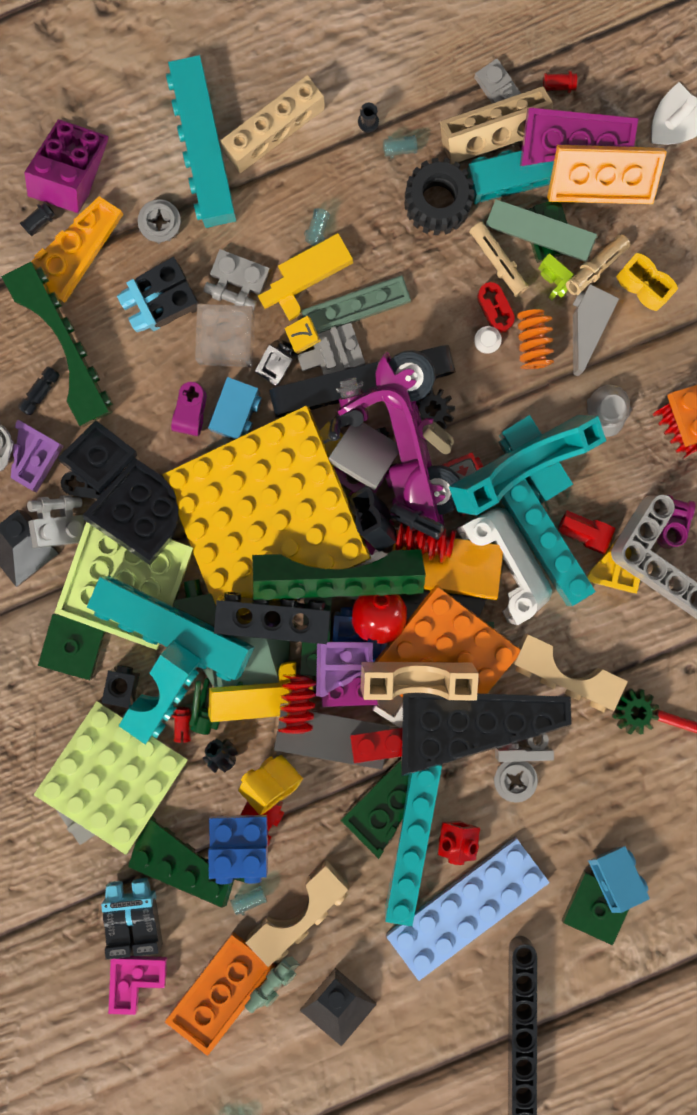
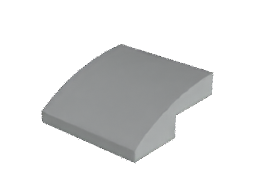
[329,423,399,490]

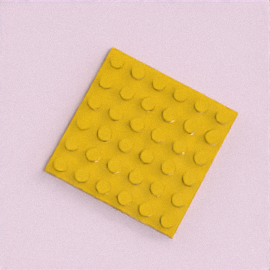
[163,406,371,617]

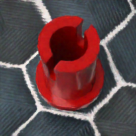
[543,70,577,94]
[172,707,192,743]

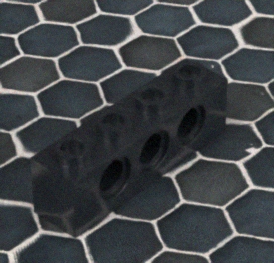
[214,592,331,644]

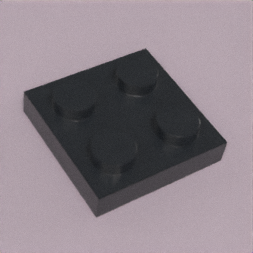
[58,420,137,494]

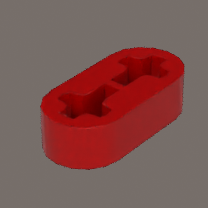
[477,282,515,333]

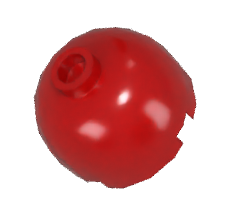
[352,594,407,644]

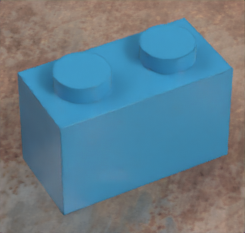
[208,377,262,440]
[588,846,650,913]

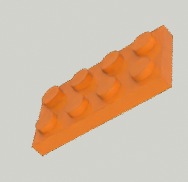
[165,932,276,1056]

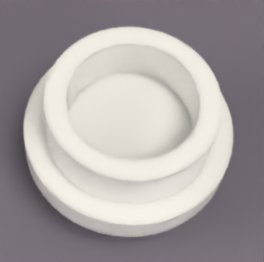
[474,326,501,354]

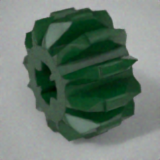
[612,688,659,735]

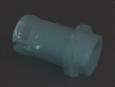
[383,135,417,159]
[304,208,330,246]
[230,886,267,916]

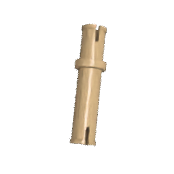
[469,221,529,297]
[566,234,630,295]

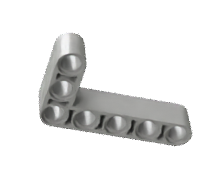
[611,495,697,619]

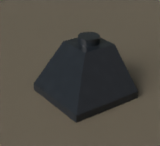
[0,510,60,587]
[300,968,377,1046]

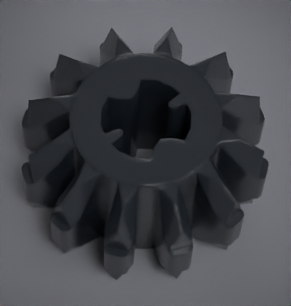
[415,388,455,430]

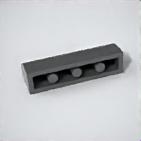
[274,710,390,770]

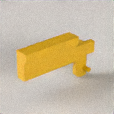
[258,233,353,321]
[208,661,313,722]

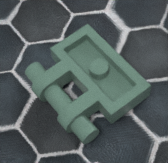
[245,957,299,1013]

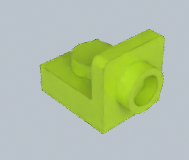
[538,254,574,301]

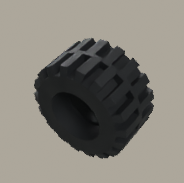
[404,158,474,235]

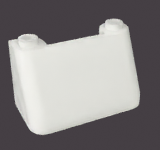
[456,508,552,625]

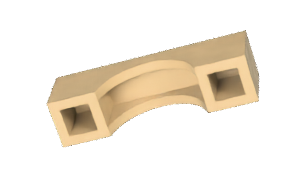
[512,634,628,712]
[361,662,479,700]
[246,860,348,967]

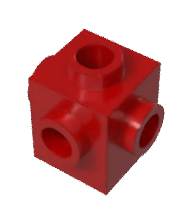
[438,821,480,865]

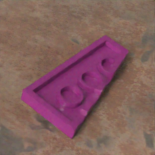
[520,108,639,166]

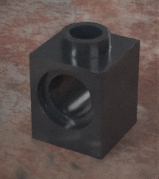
[102,665,140,708]

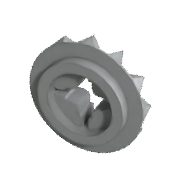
[138,199,181,244]
[493,761,538,802]

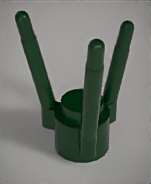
[189,678,243,735]

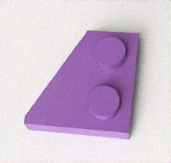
[11,420,64,492]
[316,642,373,697]

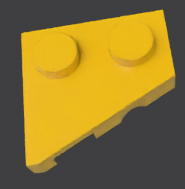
[586,537,640,594]

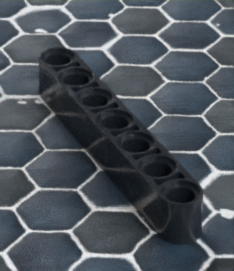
[269,345,456,418]
[508,936,537,1115]

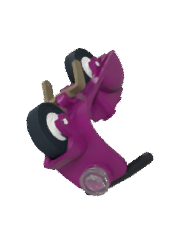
[328,350,461,526]

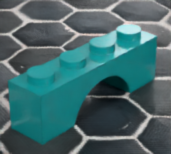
[119,641,201,745]

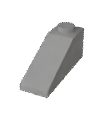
[572,285,619,376]

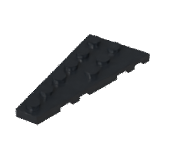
[401,692,572,777]

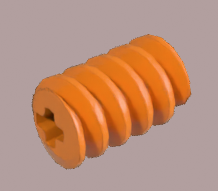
[517,309,554,369]

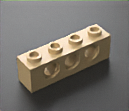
[221,75,325,173]
[440,86,553,164]

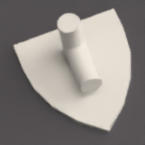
[651,82,697,145]

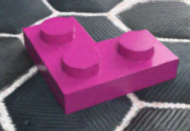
[108,956,167,1015]

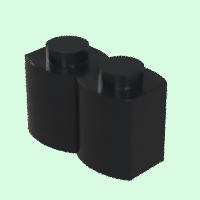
[349,486,397,552]

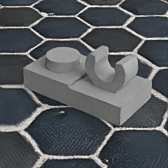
[474,59,521,104]
[495,734,554,762]

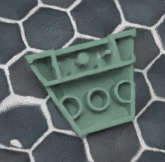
[203,621,290,705]

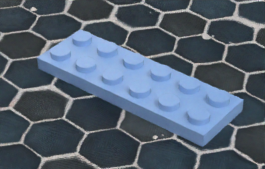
[386,836,550,981]

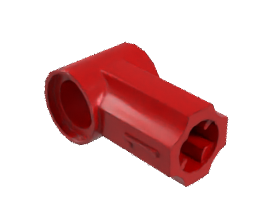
[558,510,616,554]

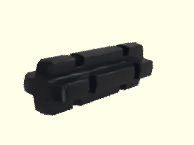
[18,366,60,415]

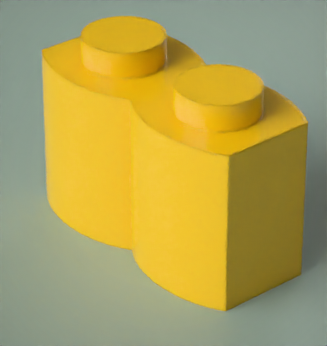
[616,253,678,311]
[238,755,304,815]

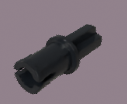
[389,501,445,539]

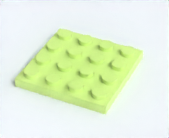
[55,522,193,650]
[34,701,188,855]

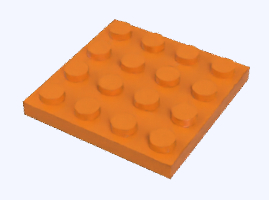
[374,585,521,698]

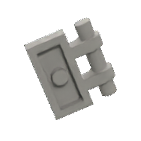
[203,249,270,311]
[27,495,85,548]

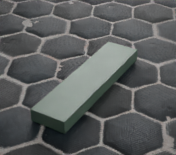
[486,199,597,262]
[301,275,411,334]

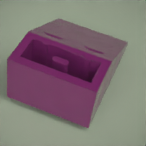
[24,119,109,213]

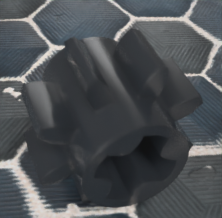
[202,738,239,773]

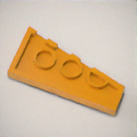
[31,196,124,303]

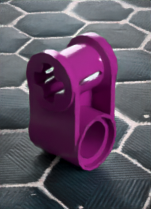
[171,382,207,437]
[657,495,696,549]

